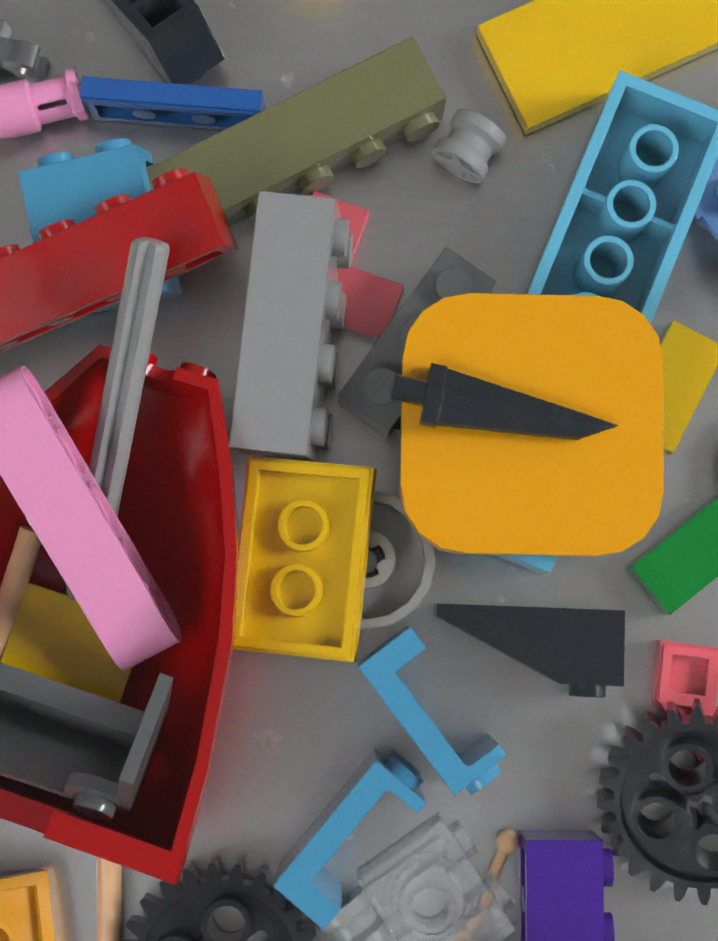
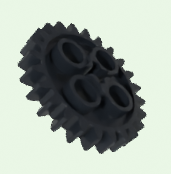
[597,698,718,905]
[123,858,318,941]

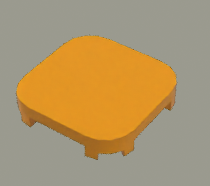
[399,293,664,558]

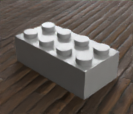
[229,191,353,462]

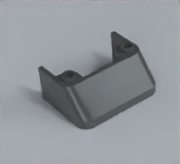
[0,662,173,821]

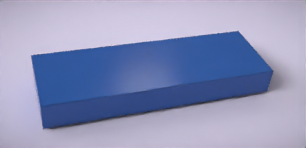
[80,76,266,130]

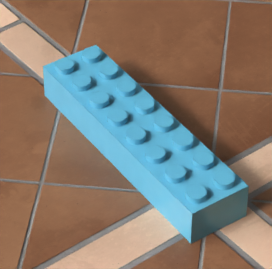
[494,70,718,575]

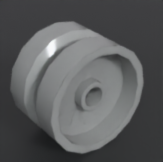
[360,491,436,630]

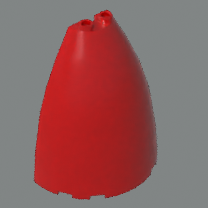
[0,344,239,884]

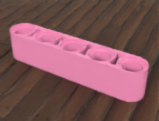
[0,366,183,671]

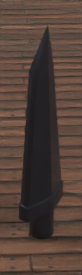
[390,363,618,441]

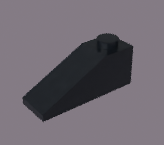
[104,0,225,85]
[433,603,625,698]

